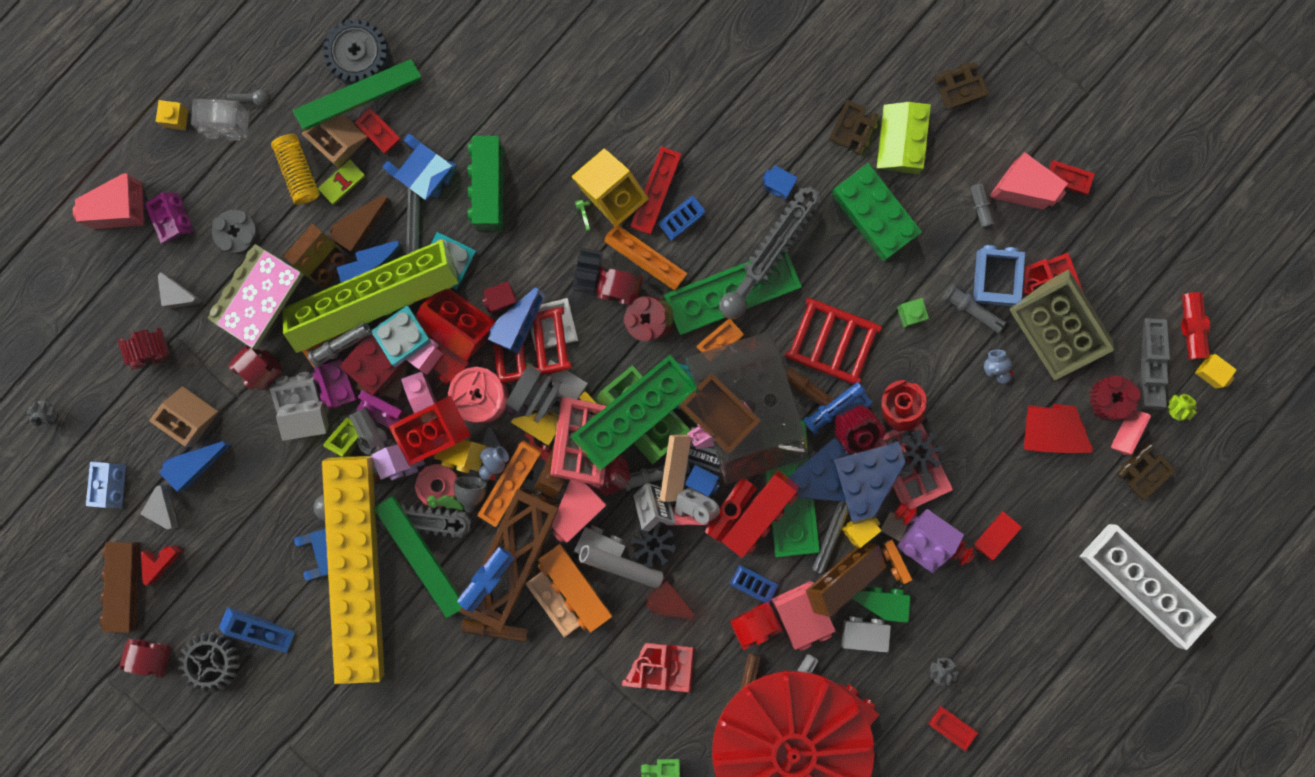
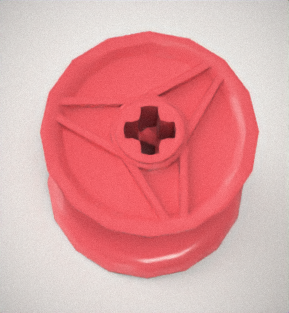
[448,367,509,424]

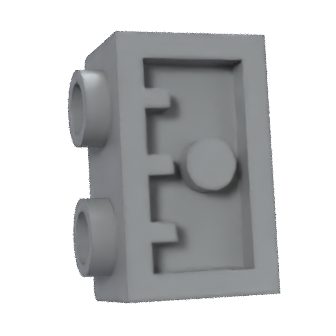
[270,372,321,412]

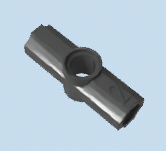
[349,407,388,475]

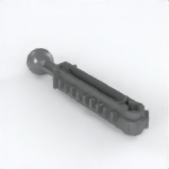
[719,186,821,319]
[313,494,472,538]

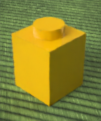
[156,100,189,131]
[1195,354,1236,389]

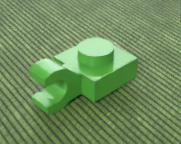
[641,759,680,777]

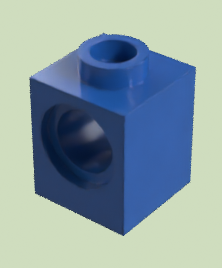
[762,165,797,201]
[685,465,720,497]

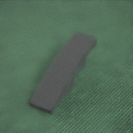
[1141,318,1170,410]

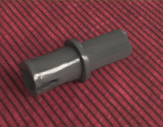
[971,184,995,228]

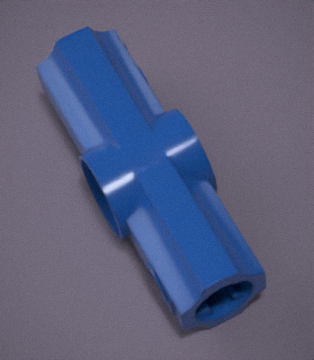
[457,546,515,613]

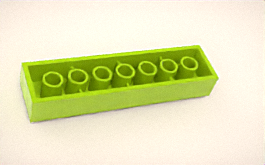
[283,239,458,353]

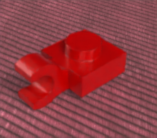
[518,433,552,461]

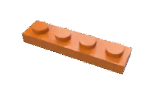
[604,225,688,291]
[477,440,542,527]

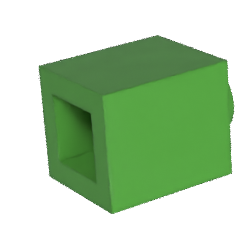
[897,298,929,328]

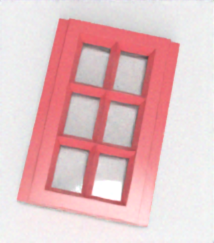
[550,397,607,485]
[877,423,953,509]

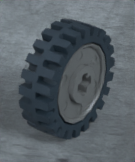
[323,19,390,85]

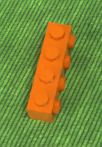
[538,544,612,632]

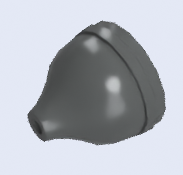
[454,476,488,513]

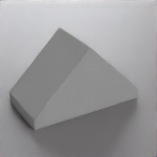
[158,272,201,309]
[141,485,179,529]

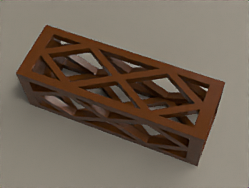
[460,486,560,631]

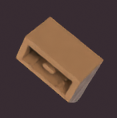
[301,114,368,169]
[149,386,219,447]

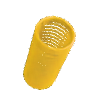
[271,134,320,205]

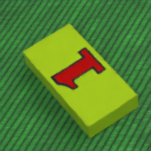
[318,160,366,205]

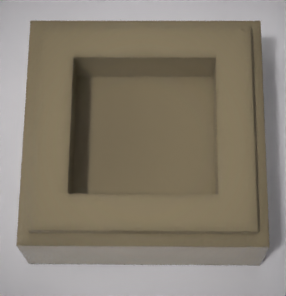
[880,511,909,541]

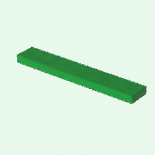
[293,59,421,131]
[373,495,462,618]

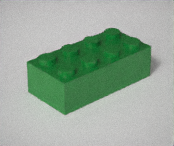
[468,136,503,231]
[831,163,922,262]

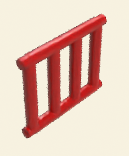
[785,298,882,384]
[493,307,572,384]

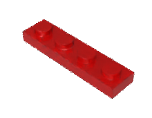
[630,146,681,236]

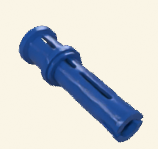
[804,382,866,434]

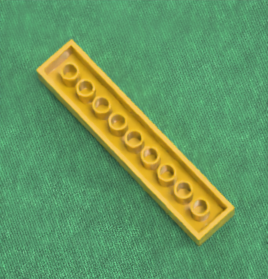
[322,456,384,684]

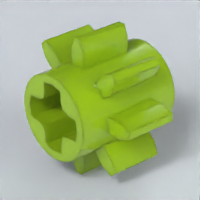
[1168,394,1197,421]

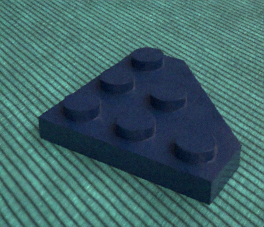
[788,438,850,502]
[834,442,906,524]

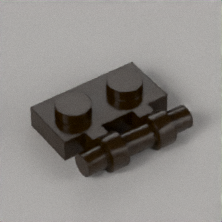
[934,62,989,111]
[829,100,879,155]
[1116,443,1176,500]

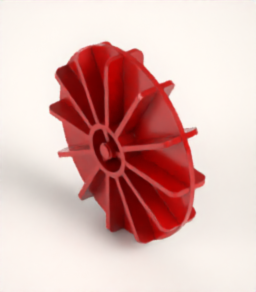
[712,670,874,777]

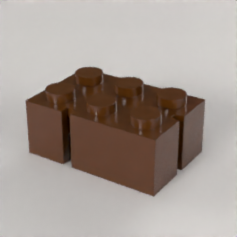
[678,373,761,454]

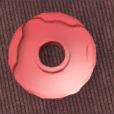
[415,464,458,507]

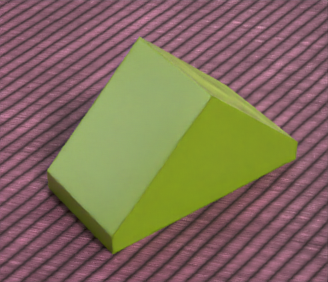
[323,418,359,457]

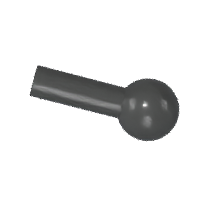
[227,89,270,107]

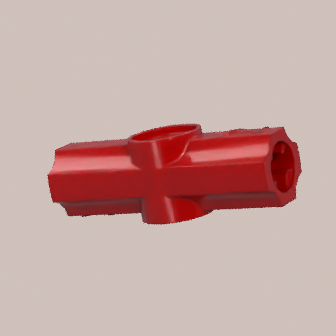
[1181,292,1210,359]
[704,477,757,542]

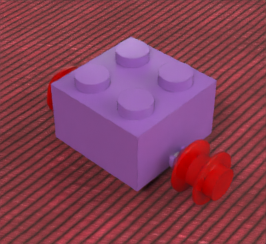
[894,501,974,573]

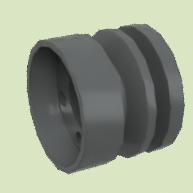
[505,364,562,423]

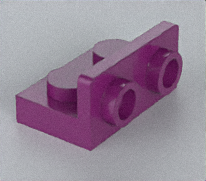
[145,193,193,244]
[313,359,357,409]
[357,390,405,429]

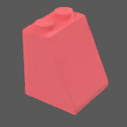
[989,152,1068,209]
[73,174,145,229]
[551,480,607,542]
[771,581,835,651]

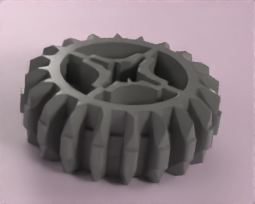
[178,632,240,693]

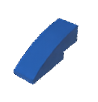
[337,240,402,283]

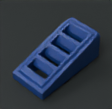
[658,195,706,241]
[729,564,778,603]

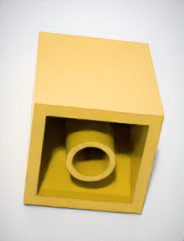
[571,149,649,227]

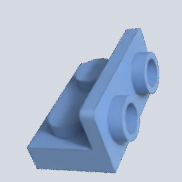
[86,462,126,508]

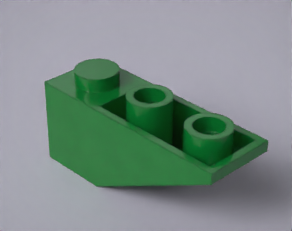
[852,587,910,622]

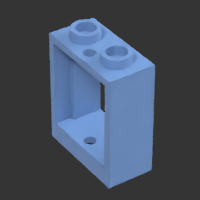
[973,245,1025,307]

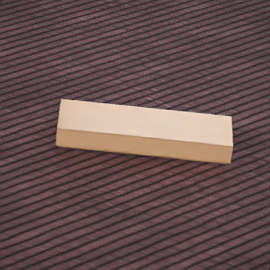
[660,435,691,502]
[526,572,580,637]

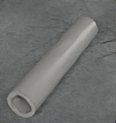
[579,545,663,588]

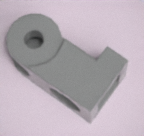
[675,487,720,524]

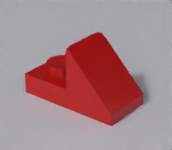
[141,545,183,586]

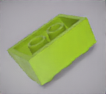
[876,102,931,174]

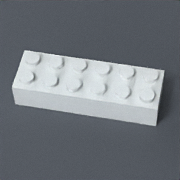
[1079,524,1216,650]

